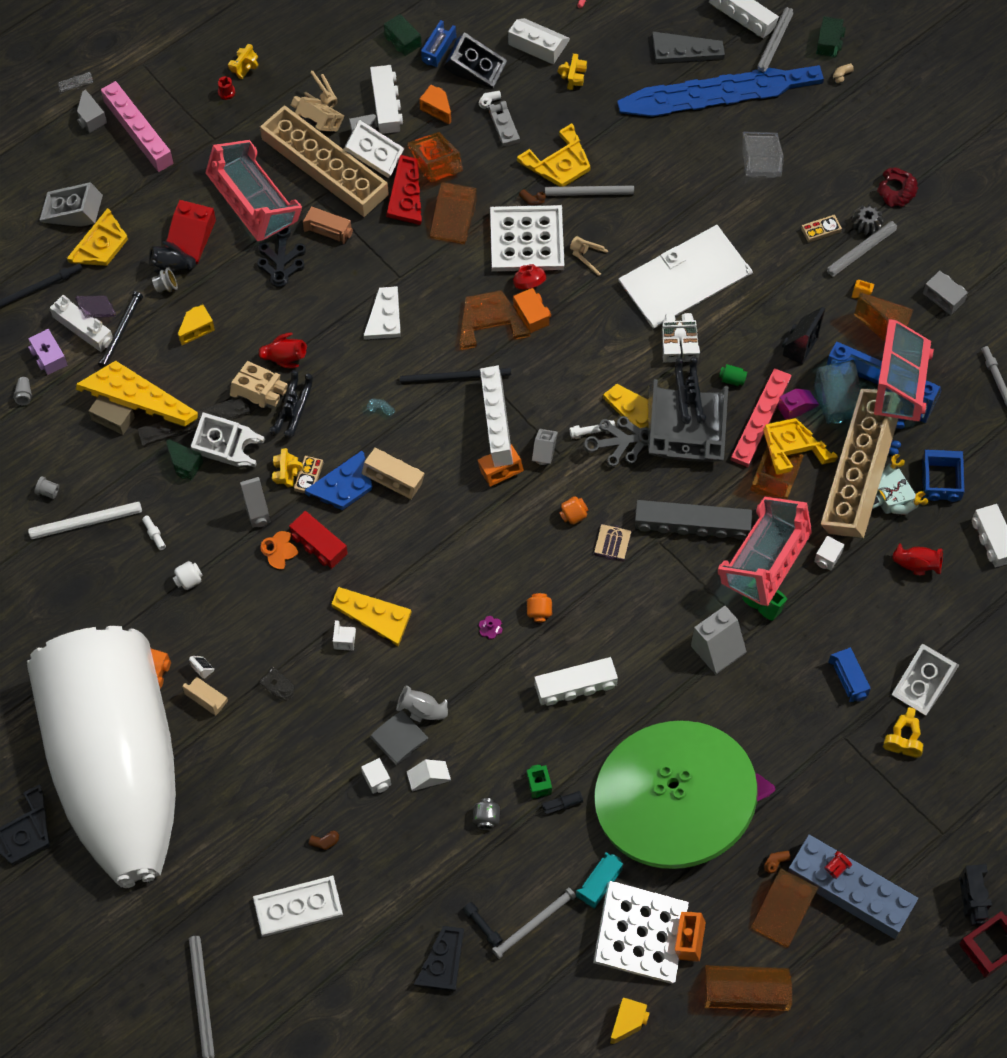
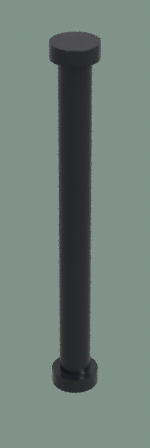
[98,291,143,368]

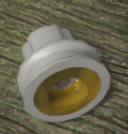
[152,268,178,293]

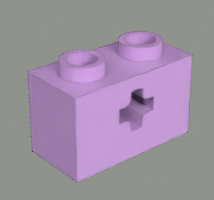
[28,329,68,375]

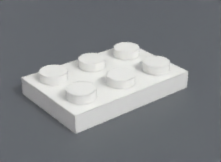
[343,120,404,178]

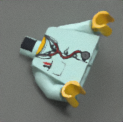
[872,454,928,515]

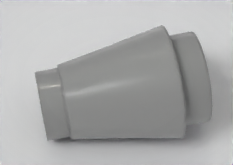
[13,377,32,405]

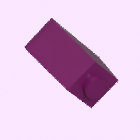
[777,389,819,420]

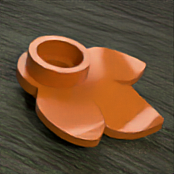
[260,531,298,569]

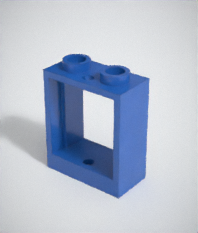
[922,450,964,502]

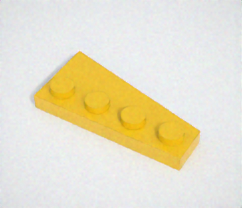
[332,587,412,646]

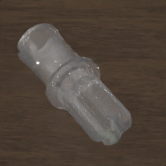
[58,72,93,92]

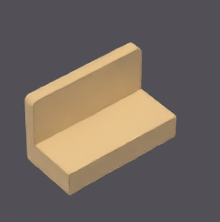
[182,677,228,716]

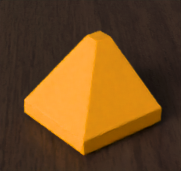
[851,280,874,298]

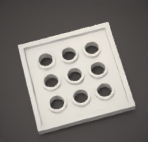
[490,205,564,271]
[593,881,688,984]

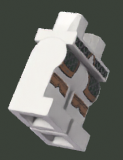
[662,313,700,362]

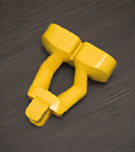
[883,707,924,758]

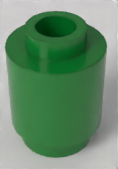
[719,364,747,386]

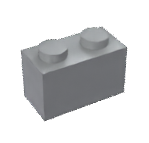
[923,271,968,315]

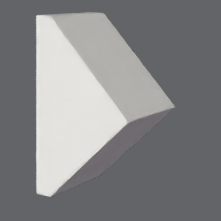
[407,759,451,791]

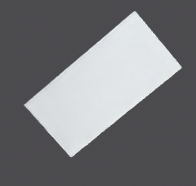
[253,876,343,937]

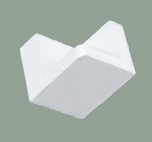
[333,620,356,650]

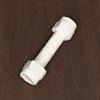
[570,420,616,439]

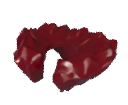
[877,167,918,207]

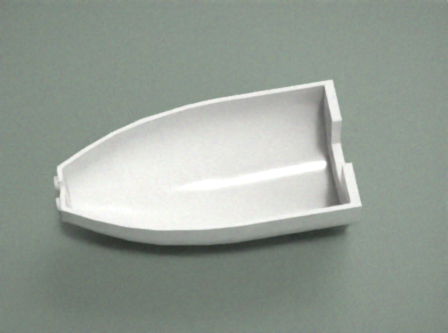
[27,626,176,888]

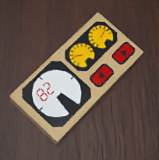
[801,215,842,243]
[294,456,324,493]

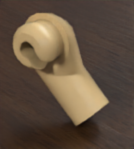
[833,63,854,83]

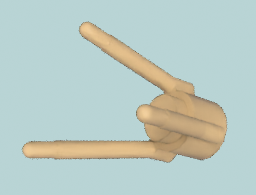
[304,71,338,108]
[570,236,608,276]

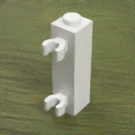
[50,295,113,352]

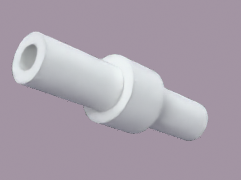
[142,516,166,550]

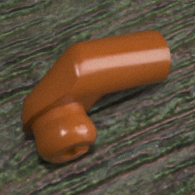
[764,850,790,873]

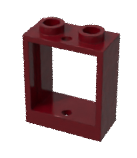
[959,911,1007,978]

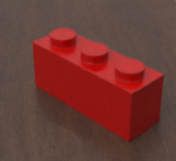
[289,511,348,569]

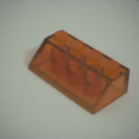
[705,965,792,1011]

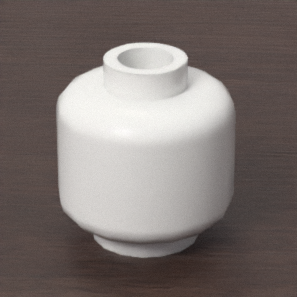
[173,561,203,590]

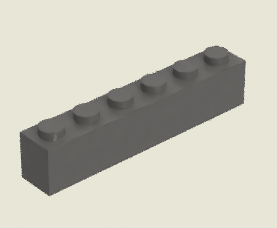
[635,500,752,540]

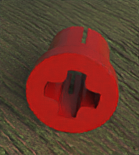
[218,76,235,100]
[824,851,852,879]

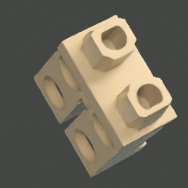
[291,96,344,131]
[230,361,288,408]

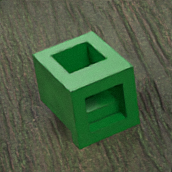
[526,765,552,799]

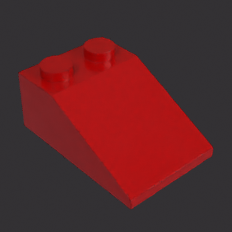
[165,200,216,264]

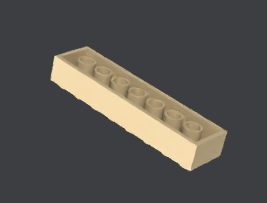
[260,105,388,217]
[821,389,903,538]

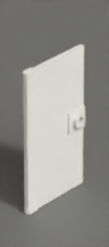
[618,225,753,329]

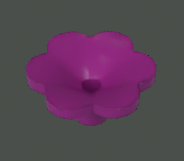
[479,616,503,639]

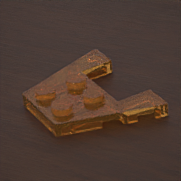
[460,290,530,350]

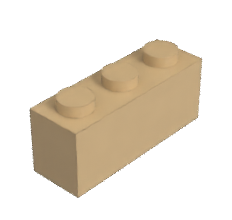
[362,448,425,499]

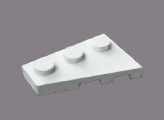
[364,287,401,339]

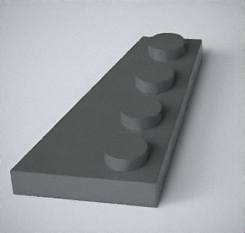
[652,32,725,63]

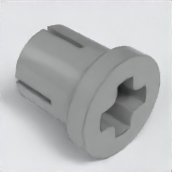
[34,476,59,499]

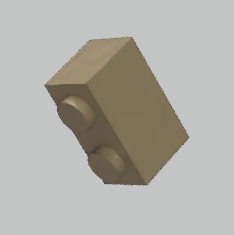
[89,395,135,435]

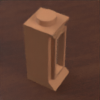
[303,206,353,244]

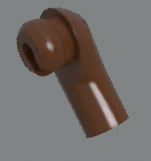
[309,831,339,850]

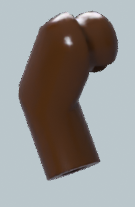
[519,189,546,205]

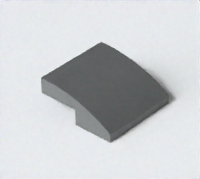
[370,710,428,765]

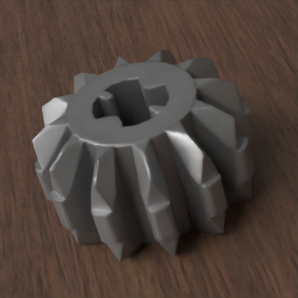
[852,204,883,236]

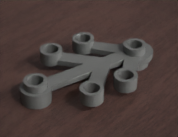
[583,416,648,467]

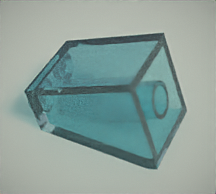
[814,360,861,424]

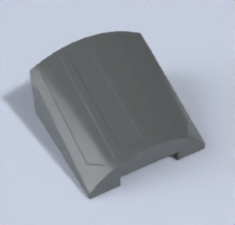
[648,379,728,462]

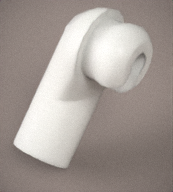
[479,91,501,109]

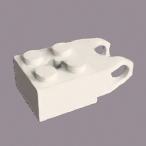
[191,412,265,467]

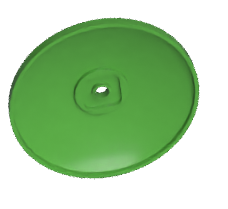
[595,721,758,869]

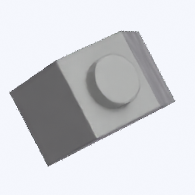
[77,89,107,133]
[532,429,558,465]

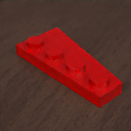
[386,155,422,225]

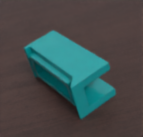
[576,853,623,909]

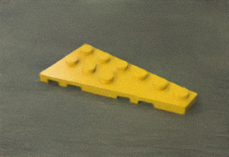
[76,361,198,426]

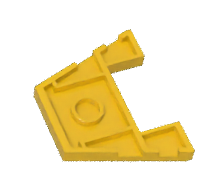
[517,124,590,187]
[763,418,838,475]

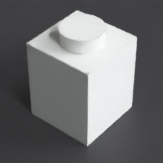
[814,536,844,571]
[361,758,391,794]

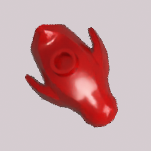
[258,332,307,368]
[892,543,943,575]

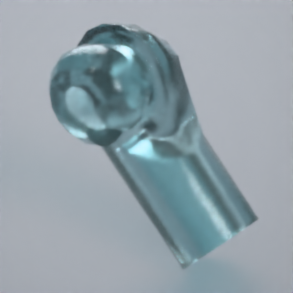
[367,398,395,416]

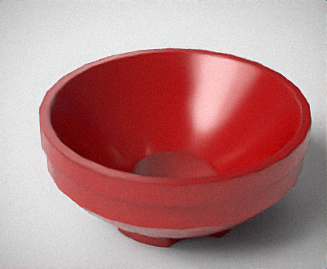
[513,264,546,289]

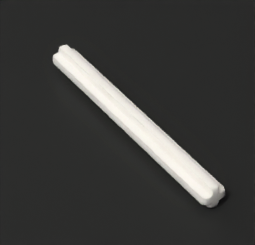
[28,502,142,539]

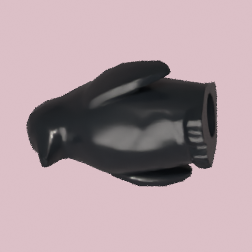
[149,241,196,274]

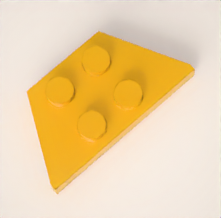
[67,208,128,266]

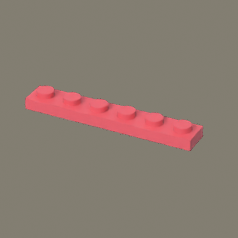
[731,368,791,467]

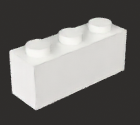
[972,504,1007,568]

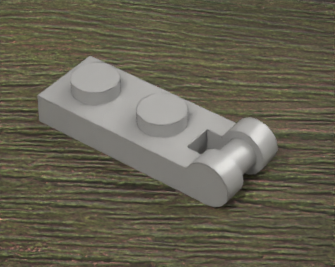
[488,101,520,147]

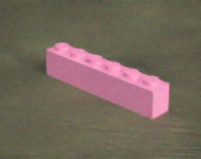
[101,81,174,172]

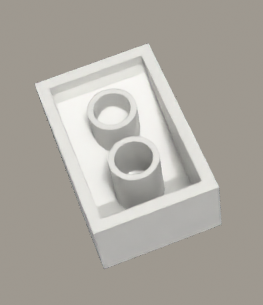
[892,644,959,715]

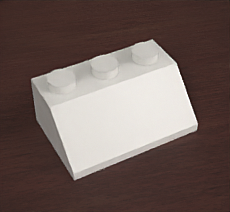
[508,18,570,64]

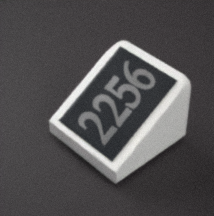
[189,656,214,679]

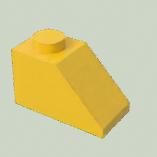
[178,305,215,345]
[610,998,650,1044]

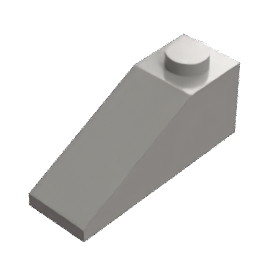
[240,477,271,528]

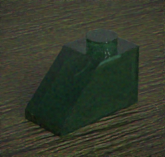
[166,439,203,480]

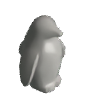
[396,686,448,722]

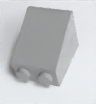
[691,606,746,675]

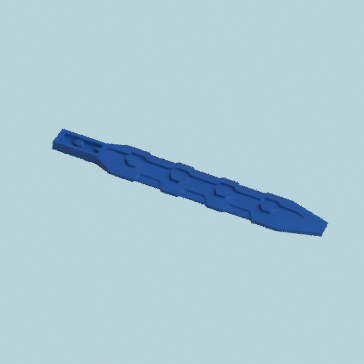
[617,65,824,117]

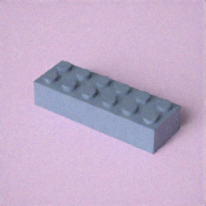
[786,835,918,939]

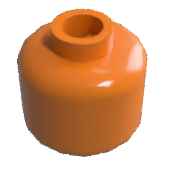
[560,496,589,525]
[527,593,552,622]

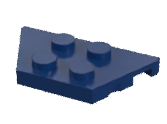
[305,451,372,510]

